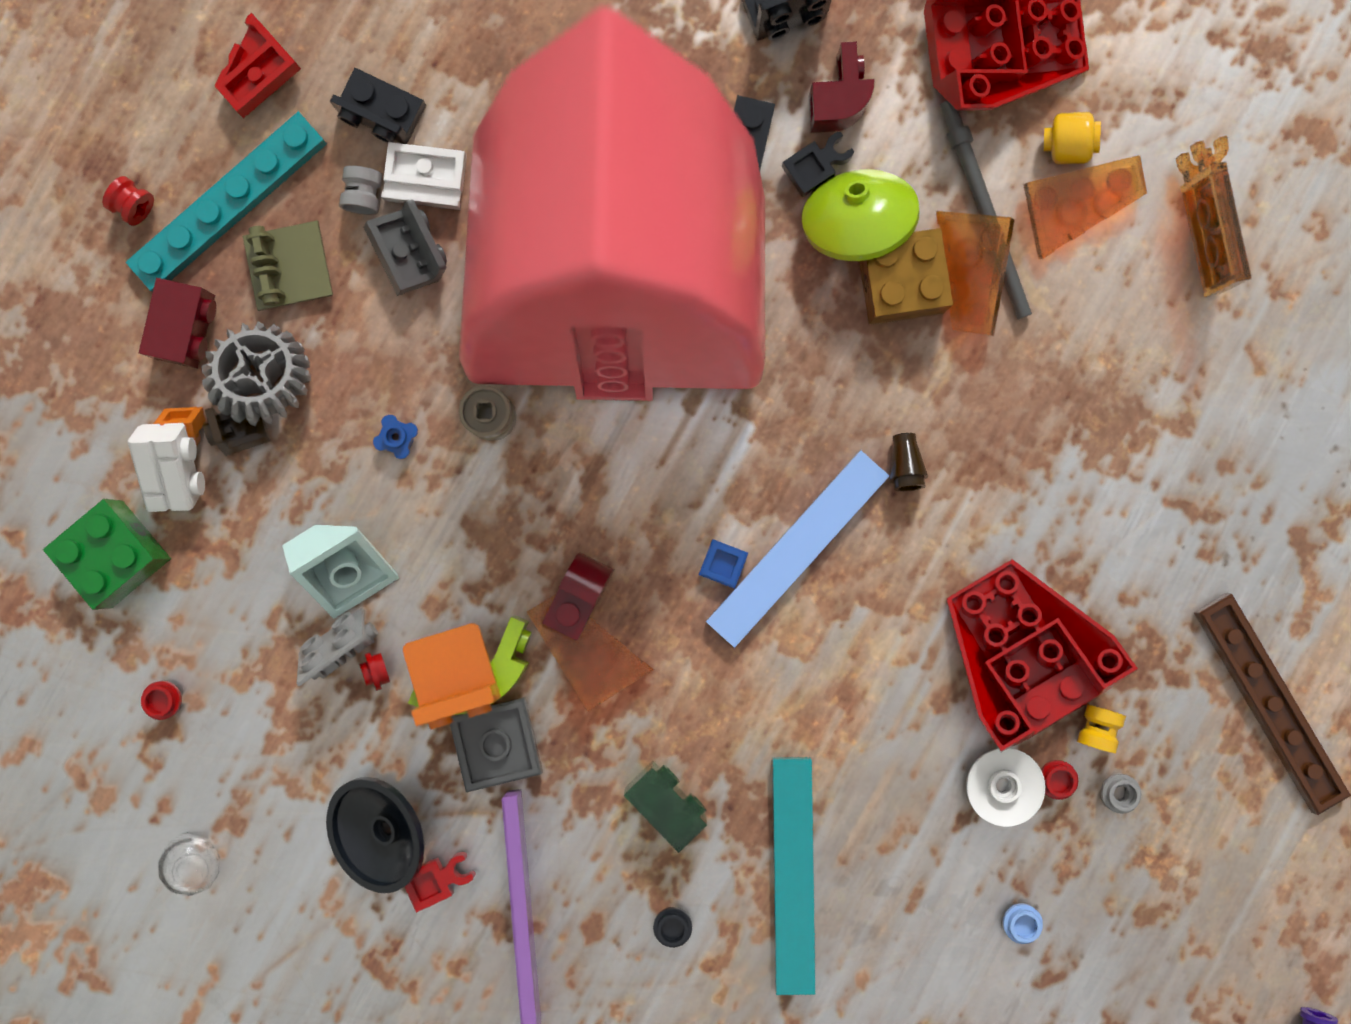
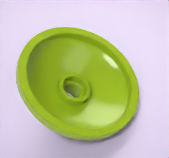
[802,169,920,261]

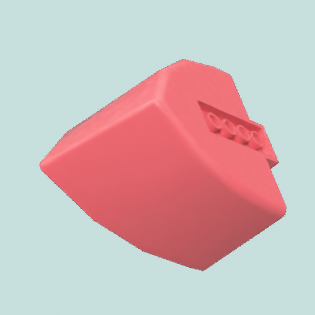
[459,7,765,401]

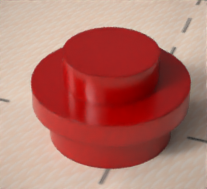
[359,652,390,691]
[141,681,182,720]
[1041,760,1078,800]

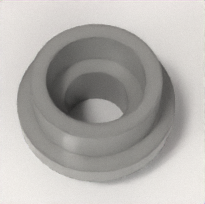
[1101,774,1141,814]

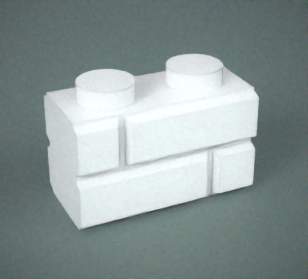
[127,423,205,512]

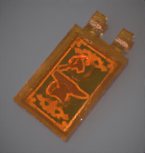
[1175,136,1252,297]

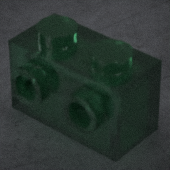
[624,761,707,853]

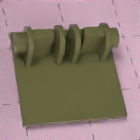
[243,220,333,311]

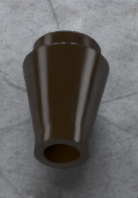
[889,433,928,492]

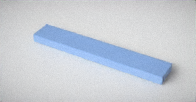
[706,450,889,648]

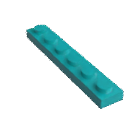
[125,111,327,292]

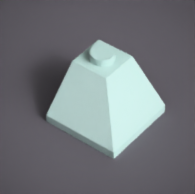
[282,525,399,619]

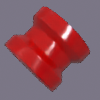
[102,176,154,226]

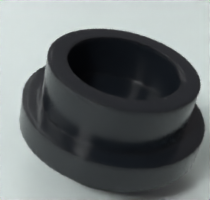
[653,907,692,948]

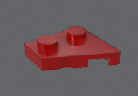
[215,13,301,119]

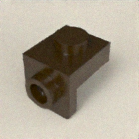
[203,407,271,456]

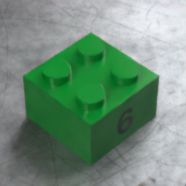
[42,499,171,610]

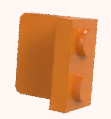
[403,623,501,730]

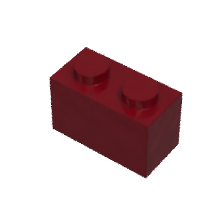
[138,277,217,369]

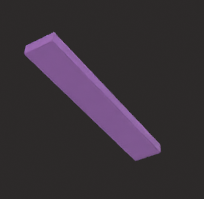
[502,789,541,1024]

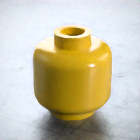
[1044,112,1101,165]

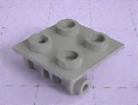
[296,608,378,686]

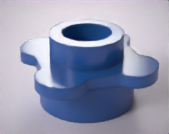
[373,415,418,459]

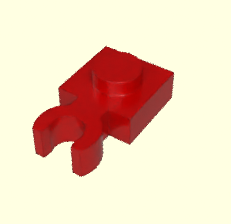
[405,852,476,913]

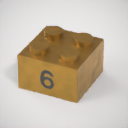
[859,228,953,325]

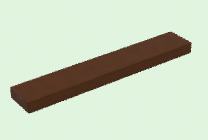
[1194,593,1351,815]

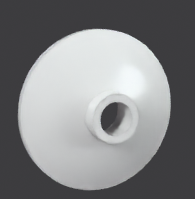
[966,748,1045,827]

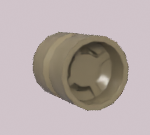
[459,385,517,441]

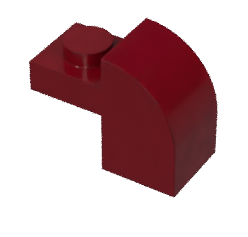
[809,41,874,133]
[542,552,615,641]

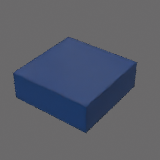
[699,539,748,589]

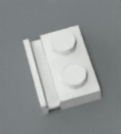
[381,142,467,210]

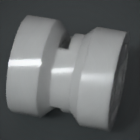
[339,166,382,215]

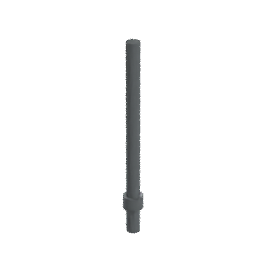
[940,100,1032,320]

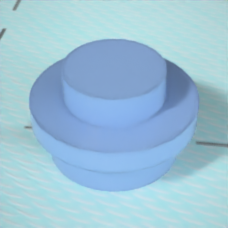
[1003,903,1043,944]

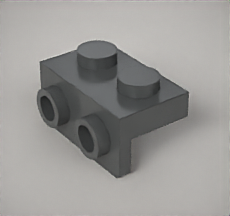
[363,199,447,296]

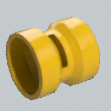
[1077,704,1126,754]

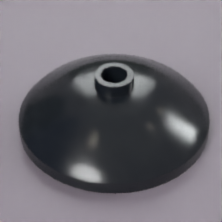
[326,777,424,893]

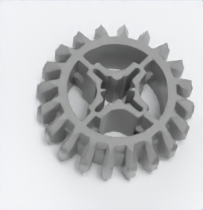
[201,321,311,426]

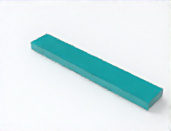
[772,757,816,995]

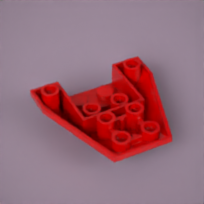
[924,0,1089,111]
[946,559,1138,752]

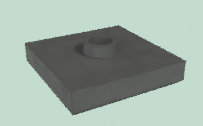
[450,697,543,793]

